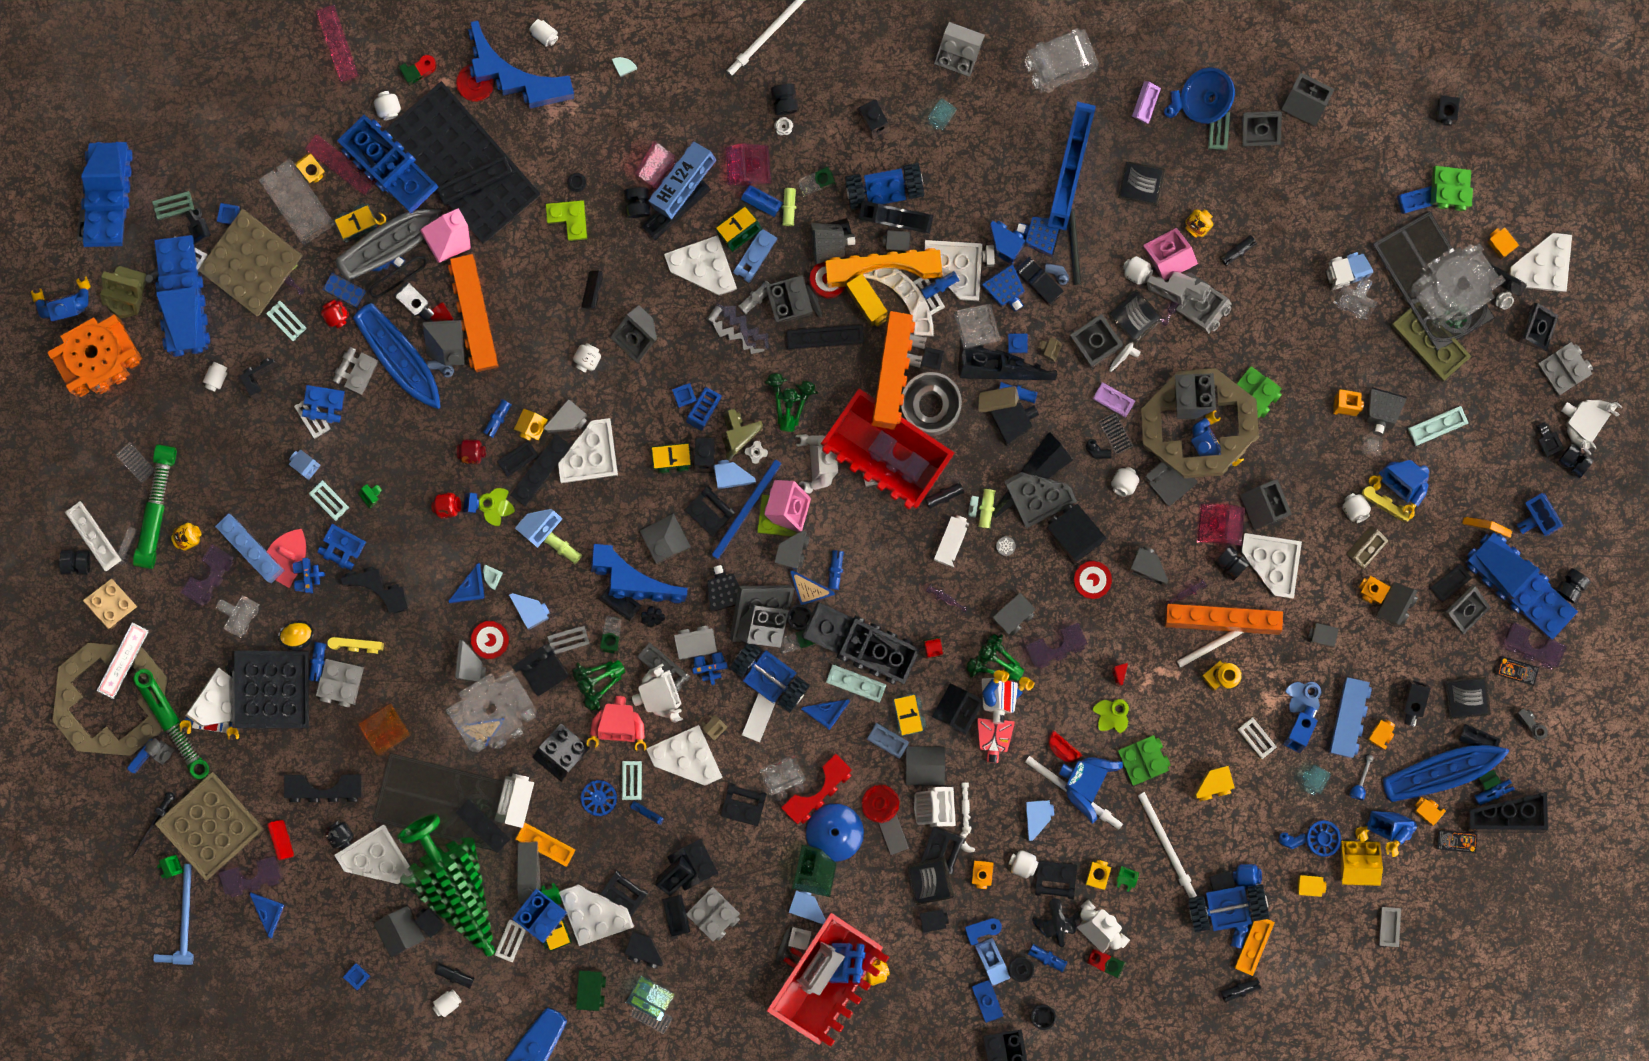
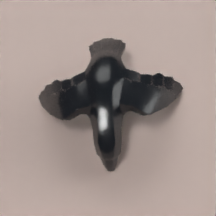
[1032,898,1081,947]

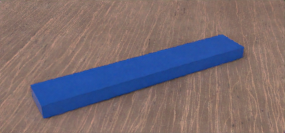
[712,460,782,560]

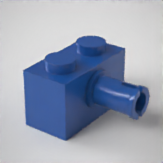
[1517,493,1564,536]

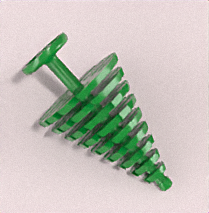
[397,813,495,957]

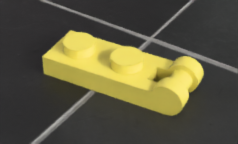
[1362,486,1410,524]
[328,637,384,654]

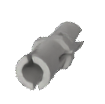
[738,280,770,315]

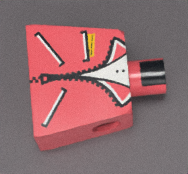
[977,718,1015,763]

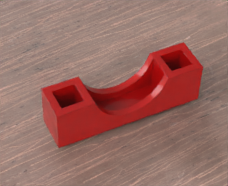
[782,754,852,825]

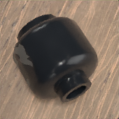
[325,820,354,850]

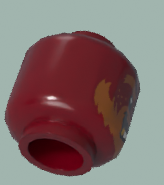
[457,440,486,464]

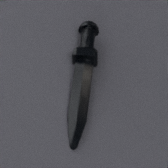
[133,792,175,856]

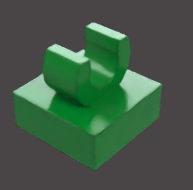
[358,484,382,509]
[157,855,183,879]
[1117,866,1139,892]
[541,883,562,904]

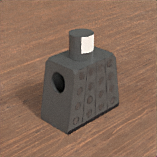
[811,223,855,264]
[1366,387,1407,436]

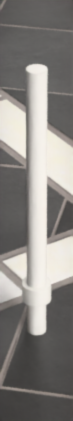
[726,0,805,76]
[1025,756,1123,830]
[1138,792,1197,898]

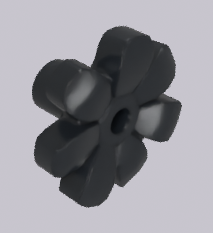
[641,606,665,627]

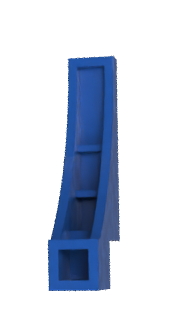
[591,544,688,603]

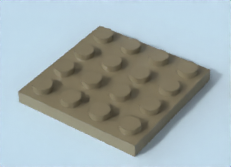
[198,209,303,316]
[155,772,264,881]

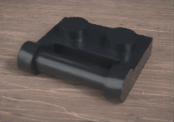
[685,485,736,536]
[721,783,767,827]
[920,827,966,874]
[1035,861,1077,900]
[600,870,649,917]

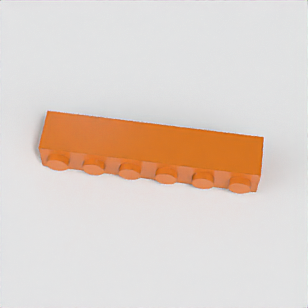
[448,254,499,372]
[871,311,915,429]
[1165,604,1283,635]

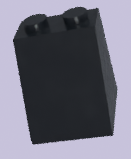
[1046,504,1107,565]

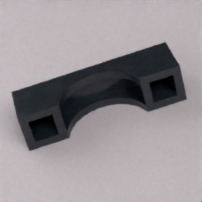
[284,774,363,802]

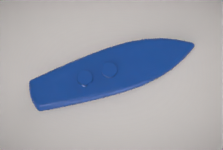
[353,303,441,409]
[1383,745,1509,802]
[505,1008,567,1061]

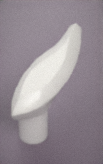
[1109,342,1140,372]

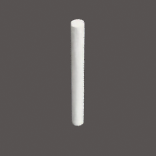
[1177,631,1244,668]

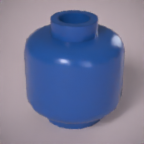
[1233,864,1262,889]

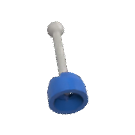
[1349,754,1374,801]

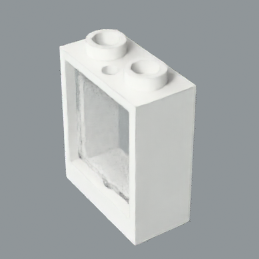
[494,774,534,828]

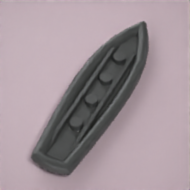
[335,209,442,280]

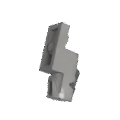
[1147,272,1211,305]

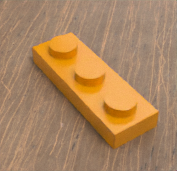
[516,823,576,867]
[1235,919,1275,976]

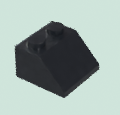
[667,839,719,891]

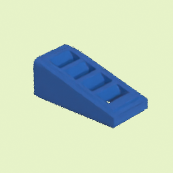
[686,387,722,431]

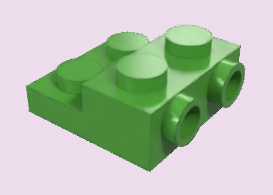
[1430,166,1473,211]
[1237,366,1282,418]
[1118,735,1171,786]

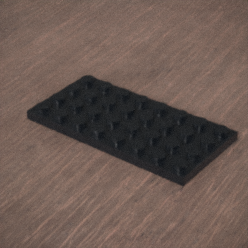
[385,81,541,245]

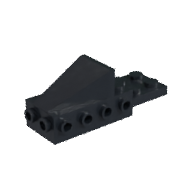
[802,602,920,685]

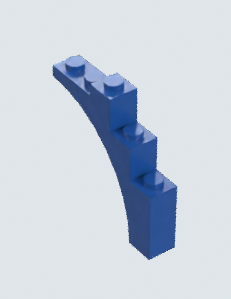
[468,21,574,108]
[1048,101,1096,231]

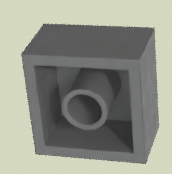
[1069,314,1123,369]

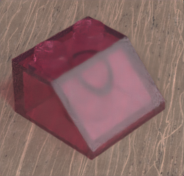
[635,141,676,191]
[725,143,771,186]
[1197,504,1245,546]

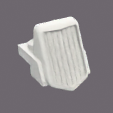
[914,787,956,827]

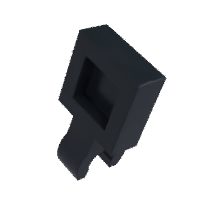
[185,208,211,244]
[1536,422,1564,457]

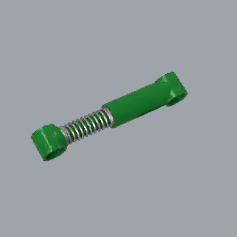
[133,444,177,569]
[133,669,209,780]

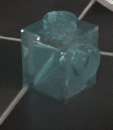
[1301,765,1332,796]

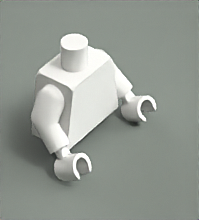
[1561,400,1622,455]
[796,434,838,494]
[632,664,683,723]
[1076,899,1130,953]

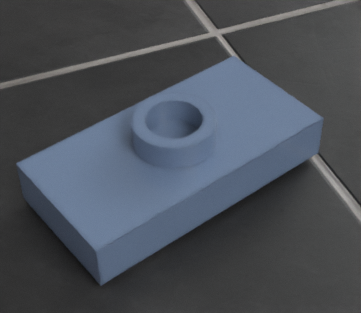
[866,723,909,759]

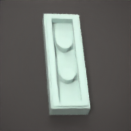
[1408,406,1468,446]
[826,665,886,703]

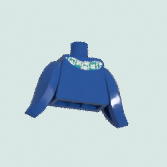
[1059,757,1123,824]

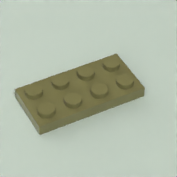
[1391,302,1472,382]

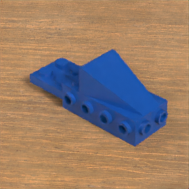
[337,114,438,214]
[81,142,133,247]
[154,235,210,357]
[1465,533,1578,640]

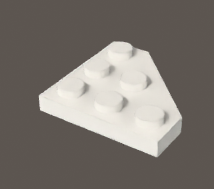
[1510,233,1572,292]
[664,235,737,296]
[925,240,982,301]
[558,418,618,483]
[1241,533,1302,599]
[185,668,232,727]
[646,725,723,786]
[334,825,411,884]
[559,885,634,946]

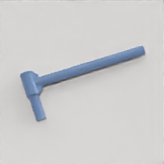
[153,864,194,965]

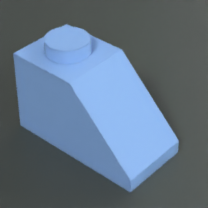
[1347,252,1373,284]
[289,449,321,480]
[714,460,756,489]
[515,509,562,548]
[509,593,550,630]
[1026,800,1054,841]
[789,888,826,924]
[975,938,1010,986]

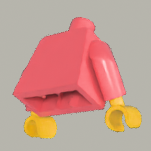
[587,696,646,751]

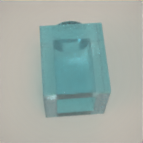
[928,98,957,130]

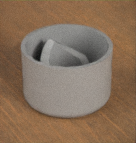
[901,372,962,436]

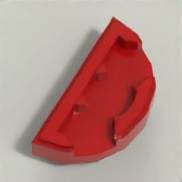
[1048,730,1083,762]

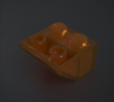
[359,703,412,756]

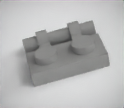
[332,347,379,395]

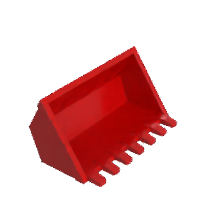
[821,389,955,509]
[767,913,889,1046]

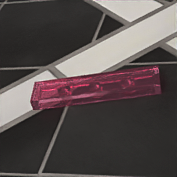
[316,5,359,83]
[305,134,377,196]

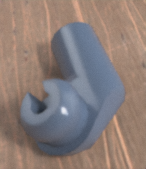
[1045,263,1069,285]
[427,360,454,378]

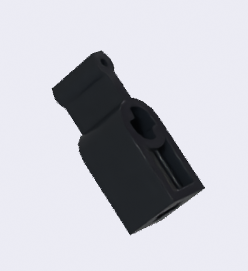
[1016,256,1064,306]

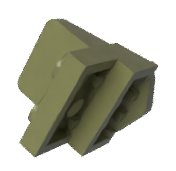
[100,266,147,319]
[721,409,763,461]

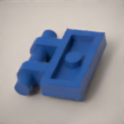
[302,385,345,423]
[317,524,367,571]
[829,943,866,984]

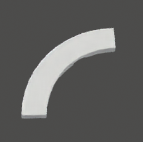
[863,268,934,336]

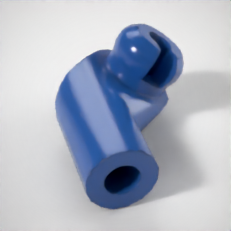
[1164,91,1182,118]
[1279,832,1306,849]

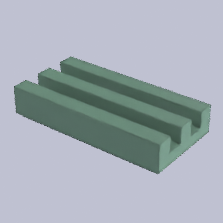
[1208,112,1230,151]
[152,191,195,220]

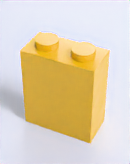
[846,274,888,327]

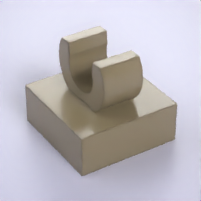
[1038,338,1063,362]
[701,714,727,741]

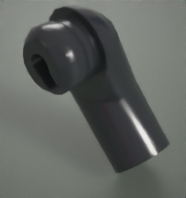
[1086,439,1111,459]

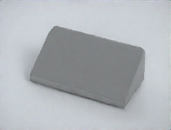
[879,814,909,855]

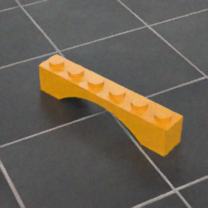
[826,248,942,288]

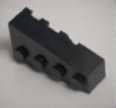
[1467,792,1548,833]

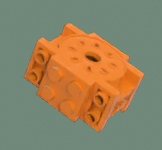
[47,314,143,397]

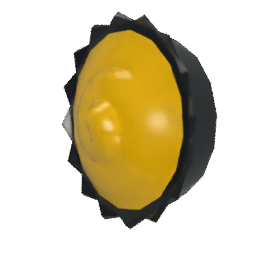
[277,620,314,651]

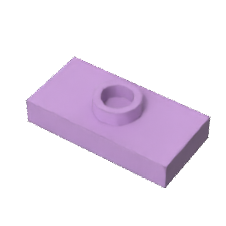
[1132,81,1161,124]
[1093,382,1135,418]

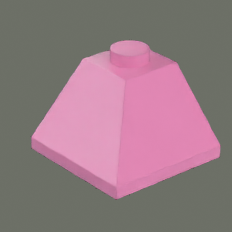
[420,208,471,263]

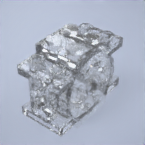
[1024,28,1099,94]
[1409,243,1506,329]
[446,670,538,753]

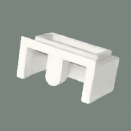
[1326,257,1354,291]

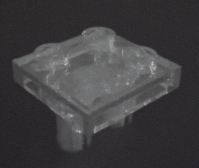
[1333,277,1378,320]
[954,304,1001,349]
[216,595,260,638]
[760,755,806,801]

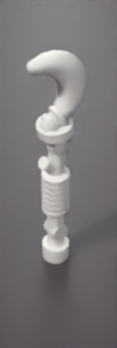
[960,783,975,853]

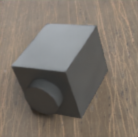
[883,230,910,253]
[1308,623,1339,648]

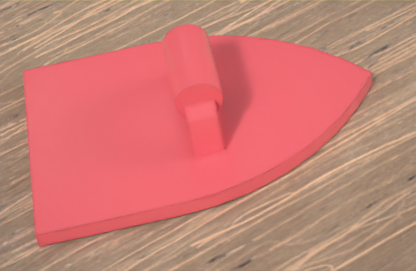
[267,529,306,588]

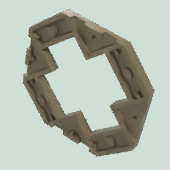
[1141,368,1259,479]
[53,643,168,756]

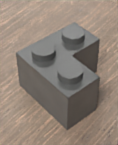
[992,593,1036,636]

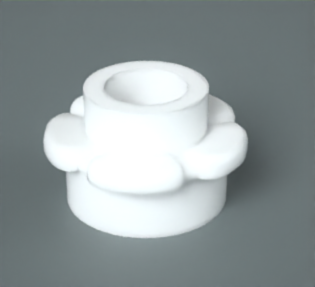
[774,117,793,135]
[1496,291,1514,310]

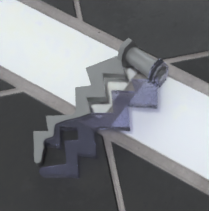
[706,303,769,354]

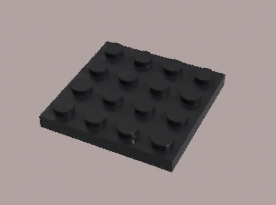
[232,651,309,729]

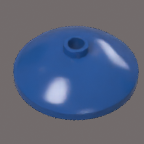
[1181,67,1235,124]
[806,804,864,862]

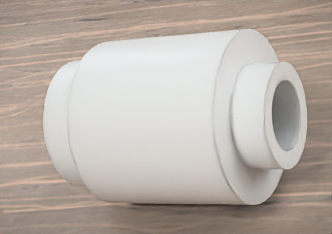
[529,19,558,47]
[203,362,227,392]
[432,989,462,1017]

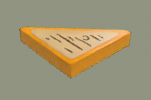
[1462,517,1512,538]

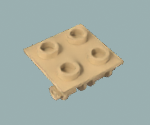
[83,579,137,629]

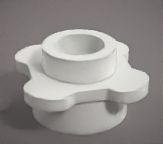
[745,441,768,464]

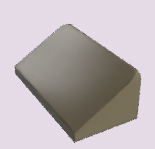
[979,386,1019,413]
[1347,526,1388,569]

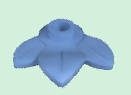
[1285,682,1321,713]

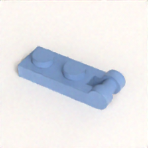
[733,229,778,283]

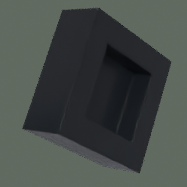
[921,347,944,371]

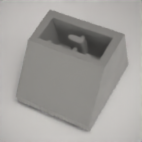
[934,22,985,77]
[674,626,717,660]

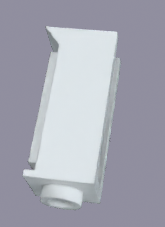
[934,515,969,568]

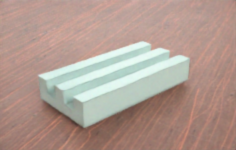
[266,301,307,341]
[309,480,349,521]
[622,761,642,800]

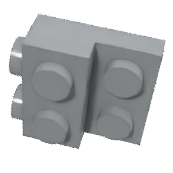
[1176,287,1231,334]
[1537,342,1593,396]
[316,659,364,708]
[686,887,740,941]

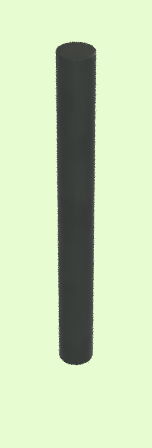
[1068,209,1081,285]

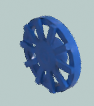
[581,780,617,816]
[1306,820,1341,857]

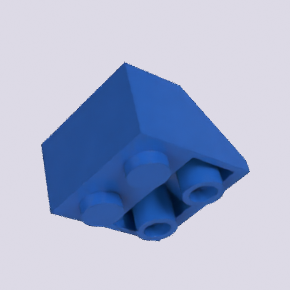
[989,221,1025,264]
[512,888,568,943]

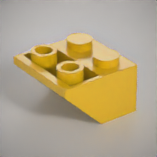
[1193,766,1235,802]
[1341,841,1383,886]

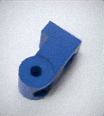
[964,918,1002,946]

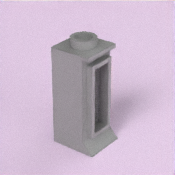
[797,942,845,995]

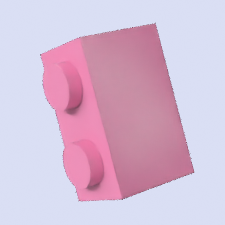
[1143,228,1198,281]
[764,480,811,532]

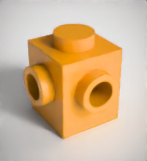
[1358,576,1390,605]

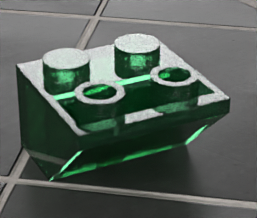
[792,845,837,897]

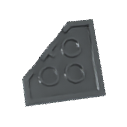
[1004,472,1077,528]
[730,585,794,642]

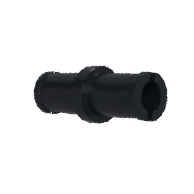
[1219,235,1257,267]
[925,482,964,509]
[434,963,475,989]
[1221,977,1261,1003]

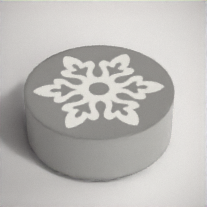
[996,537,1016,556]

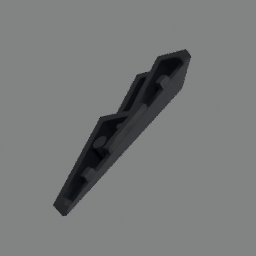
[958,337,1058,381]
[992,432,1073,518]

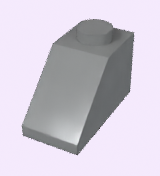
[544,399,587,433]

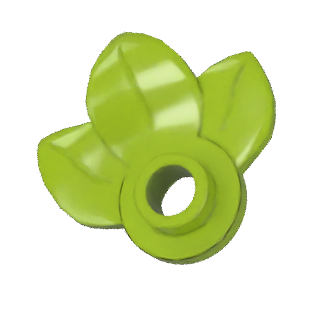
[478,488,515,526]
[1093,699,1129,734]

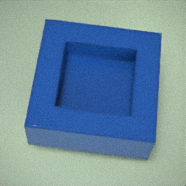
[217,203,240,225]
[1008,334,1028,354]
[672,383,697,408]
[463,493,479,514]
[343,963,371,990]

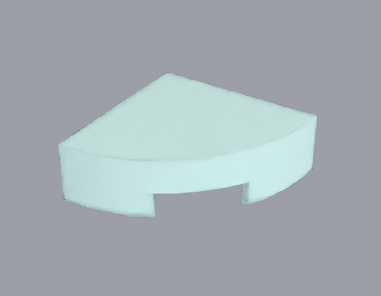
[612,57,637,77]
[968,496,979,518]
[483,565,503,590]

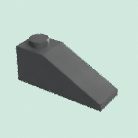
[517,841,541,904]

